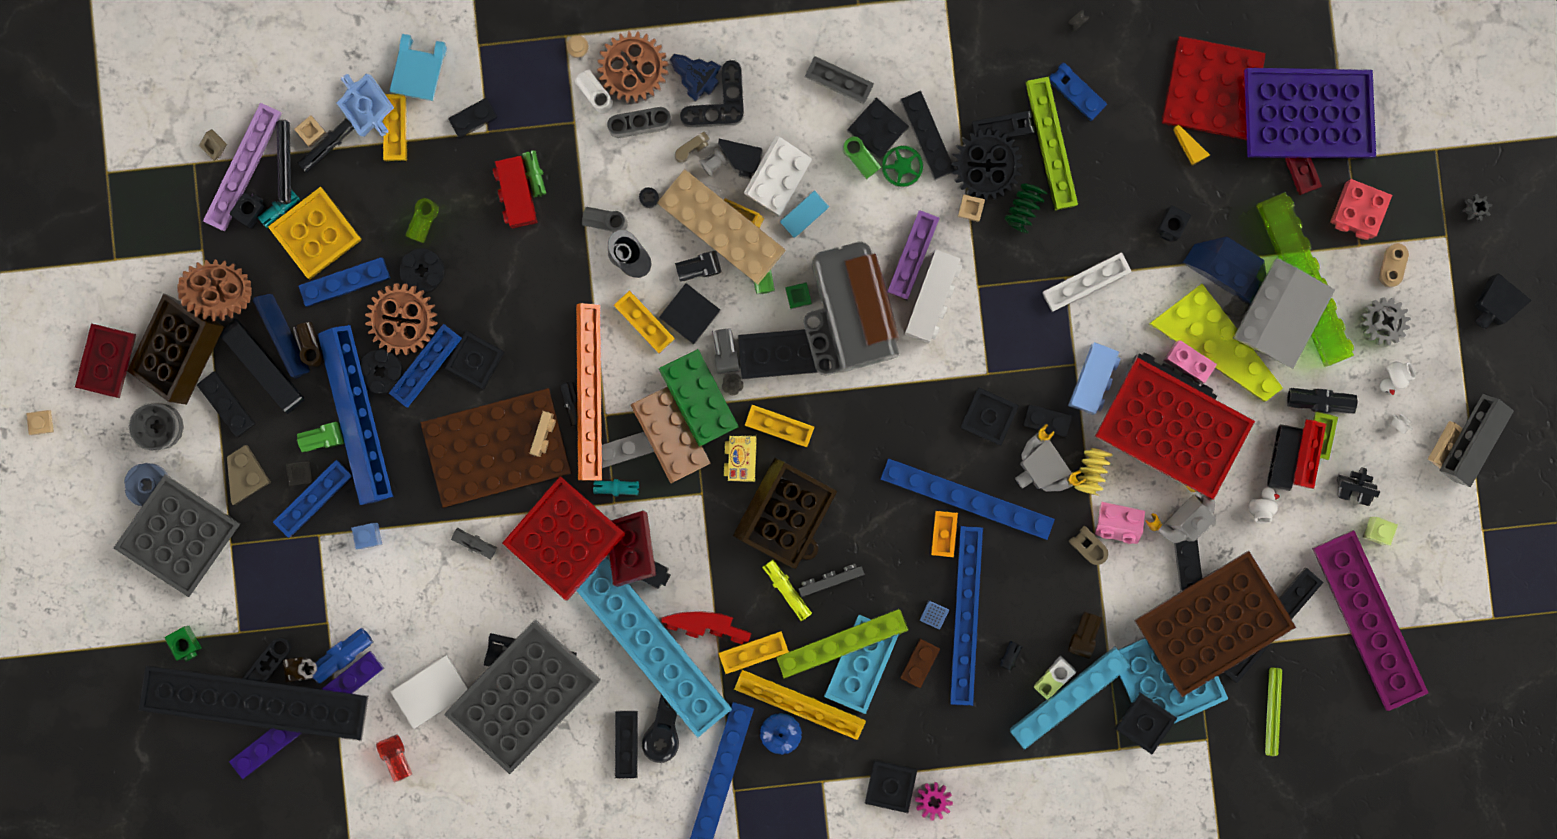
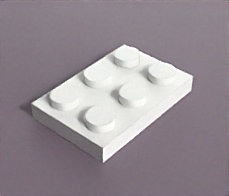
[743,136,812,216]

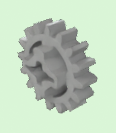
[1360,297,1411,346]

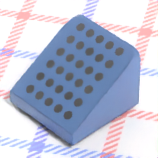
[920,600,949,629]

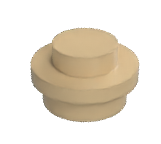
[566,35,589,58]

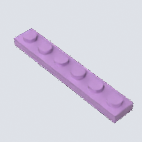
[203,103,282,231]

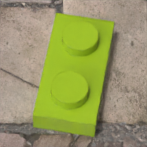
[1313,412,1338,460]

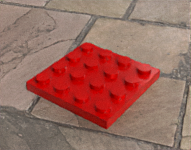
[1162,36,1266,140]
[502,476,626,601]

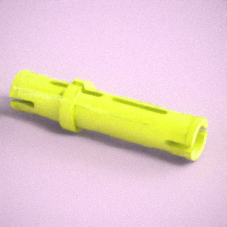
[762,559,812,621]

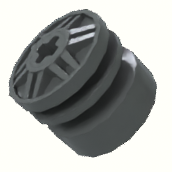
[129,403,184,450]

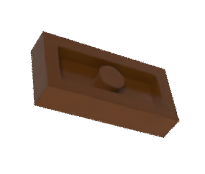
[900,638,940,688]

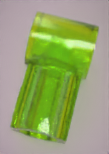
[405,198,439,243]

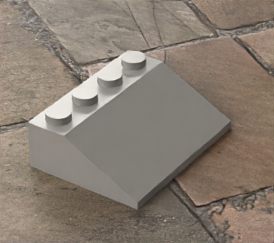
[1233,258,1335,369]

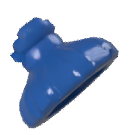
[760,713,802,755]

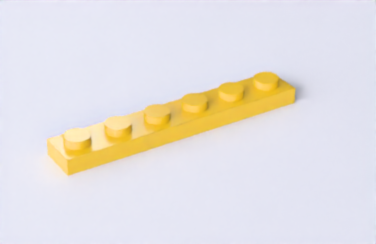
[734,670,866,740]

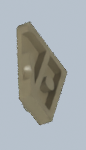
[227,445,271,505]

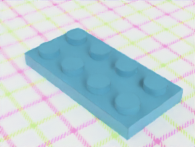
[824,615,899,714]

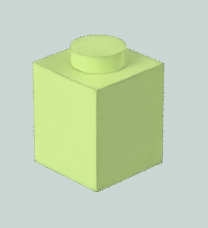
[1363,517,1398,546]

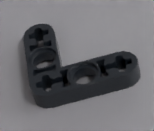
[680,60,744,127]

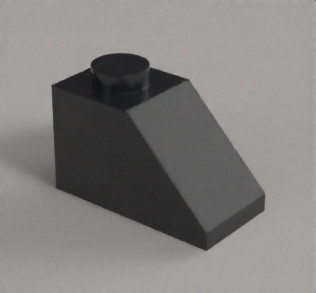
[718,138,762,179]

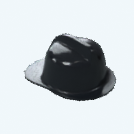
[608,230,652,278]

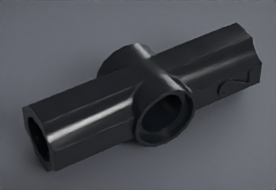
[1287,388,1358,414]

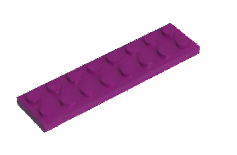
[1312,530,1429,711]

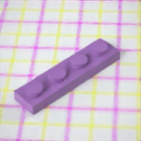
[887,210,940,300]

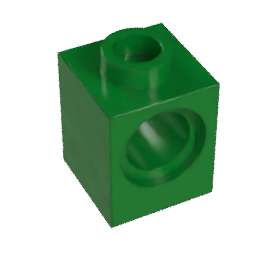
[164,625,202,662]

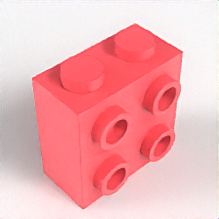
[1330,179,1392,240]

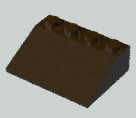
[127,293,224,405]
[733,458,837,569]

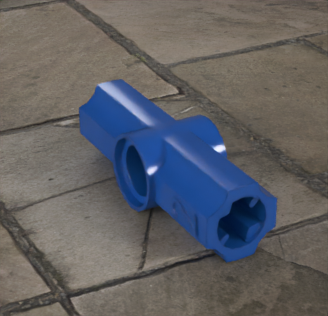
[313,628,374,684]

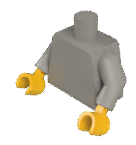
[1015,424,1085,492]
[1145,485,1216,543]

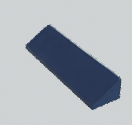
[253,294,310,379]

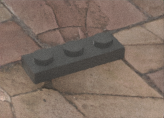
[805,56,874,105]
[799,563,864,597]

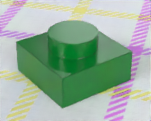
[785,282,812,310]

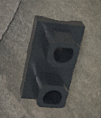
[1336,467,1380,506]

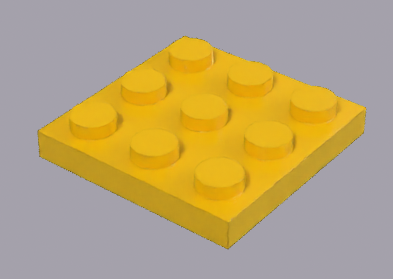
[268,187,362,280]

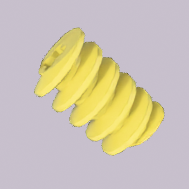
[1074,448,1113,496]

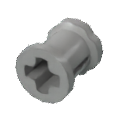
[699,148,728,176]

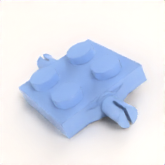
[337,74,394,137]

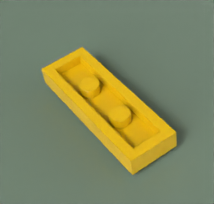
[383,94,407,161]
[614,290,675,354]
[745,405,814,448]
[719,631,789,674]

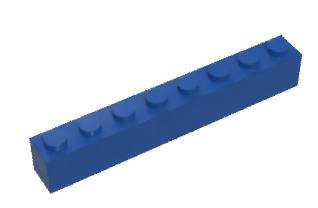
[318,325,393,505]

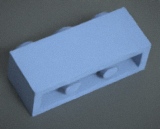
[1069,342,1121,415]

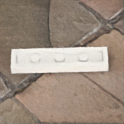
[1042,252,1132,312]

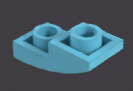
[780,190,829,238]

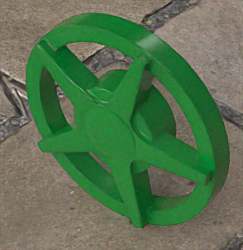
[882,146,923,187]

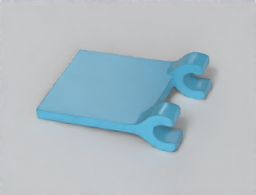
[390,34,447,101]

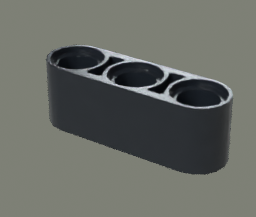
[1267,424,1303,491]

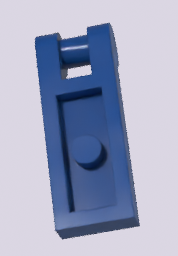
[1049,62,1107,121]

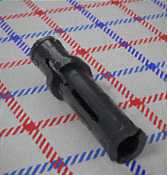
[297,118,355,173]

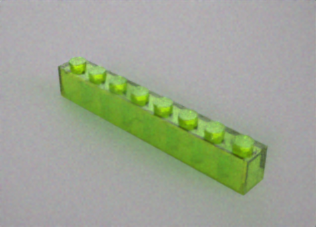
[1256,192,1354,367]

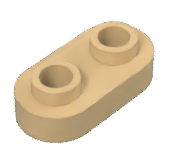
[1379,243,1409,287]

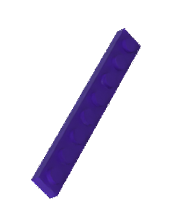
[229,651,385,779]

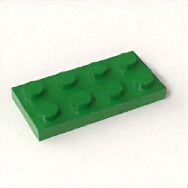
[659,349,739,447]

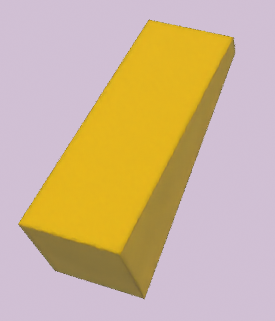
[1173,125,1210,165]
[724,198,764,228]

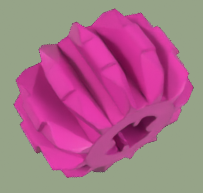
[915,782,953,821]

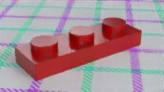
[1293,419,1326,489]

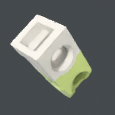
[1034,656,1076,699]

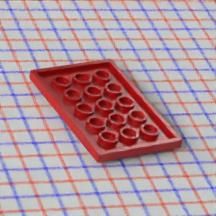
[1095,358,1255,500]

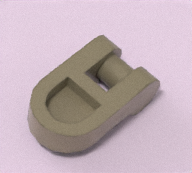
[675,131,710,163]
[1069,526,1108,565]

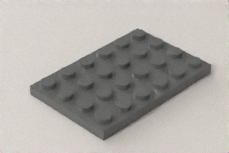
[444,619,601,774]

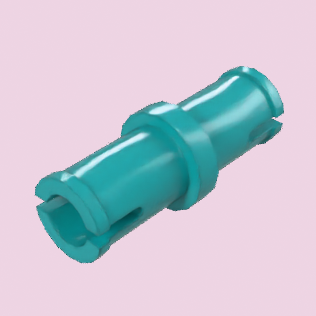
[257,189,300,228]
[593,479,639,497]

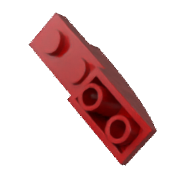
[661,611,751,644]

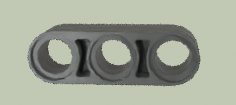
[607,107,671,138]

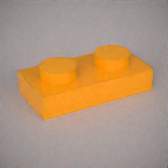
[931,511,958,557]

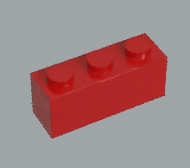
[493,156,538,228]

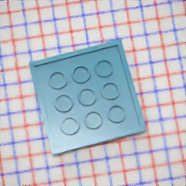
[1118,638,1228,723]

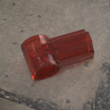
[376,734,412,783]

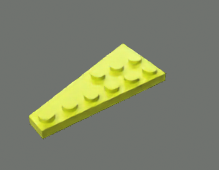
[1149,284,1283,402]

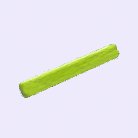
[1265,667,1282,756]

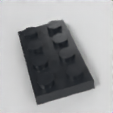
[738,329,830,379]

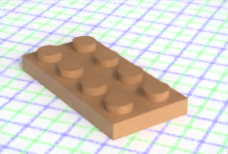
[631,386,711,483]

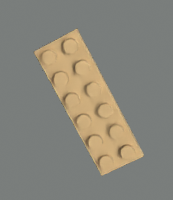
[657,169,786,284]

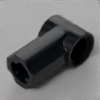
[675,251,722,282]

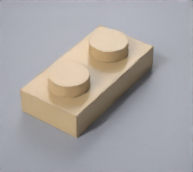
[530,411,556,457]
[1428,421,1463,468]

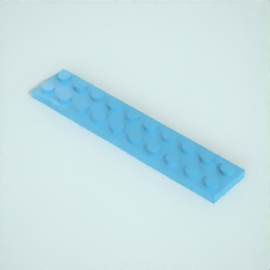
[577,556,732,738]

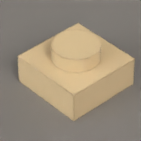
[294,115,326,147]
[958,194,985,222]
[26,410,54,435]

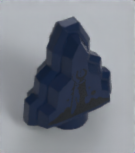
[669,54,721,102]

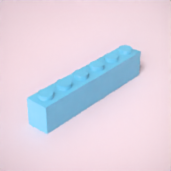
[1010,646,1130,749]

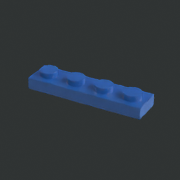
[299,257,390,307]
[389,324,462,408]
[273,460,353,538]

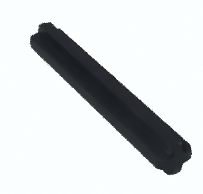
[277,120,291,204]

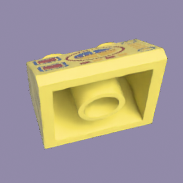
[724,436,756,482]

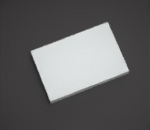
[390,655,468,729]

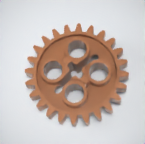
[597,31,669,103]
[177,260,252,321]
[365,283,438,355]

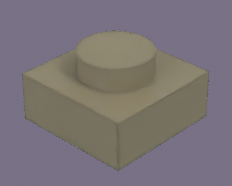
[199,129,227,161]

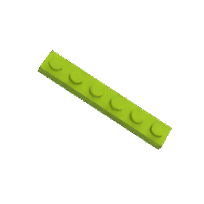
[1026,77,1078,210]
[776,609,908,678]

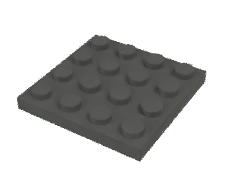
[114,474,241,597]

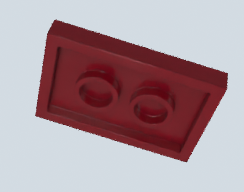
[75,323,136,398]
[609,510,656,587]

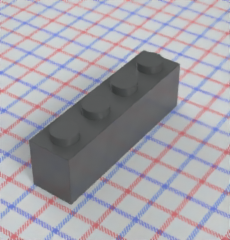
[1439,394,1514,488]

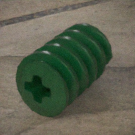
[1005,183,1047,234]

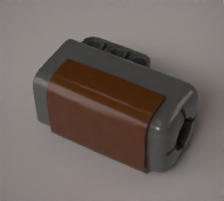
[804,242,899,376]

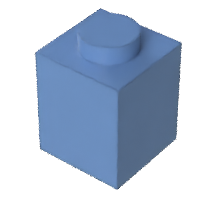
[352,523,382,549]

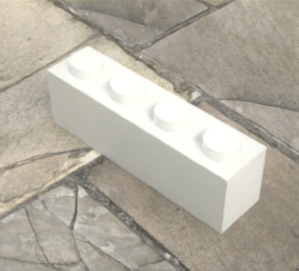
[904,250,963,343]

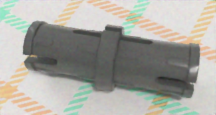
[451,527,497,560]

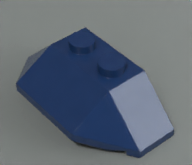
[1183,236,1267,306]

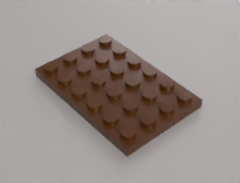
[421,388,572,508]
[1134,551,1296,697]

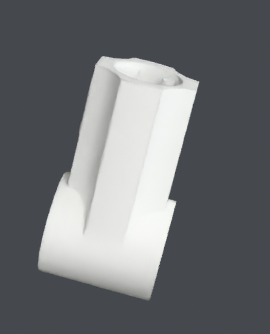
[574,69,613,113]

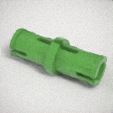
[522,151,547,197]

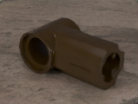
[293,322,324,367]
[1068,611,1103,659]
[283,657,317,682]

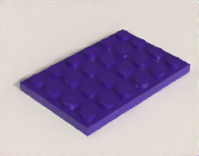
[1244,68,1377,158]

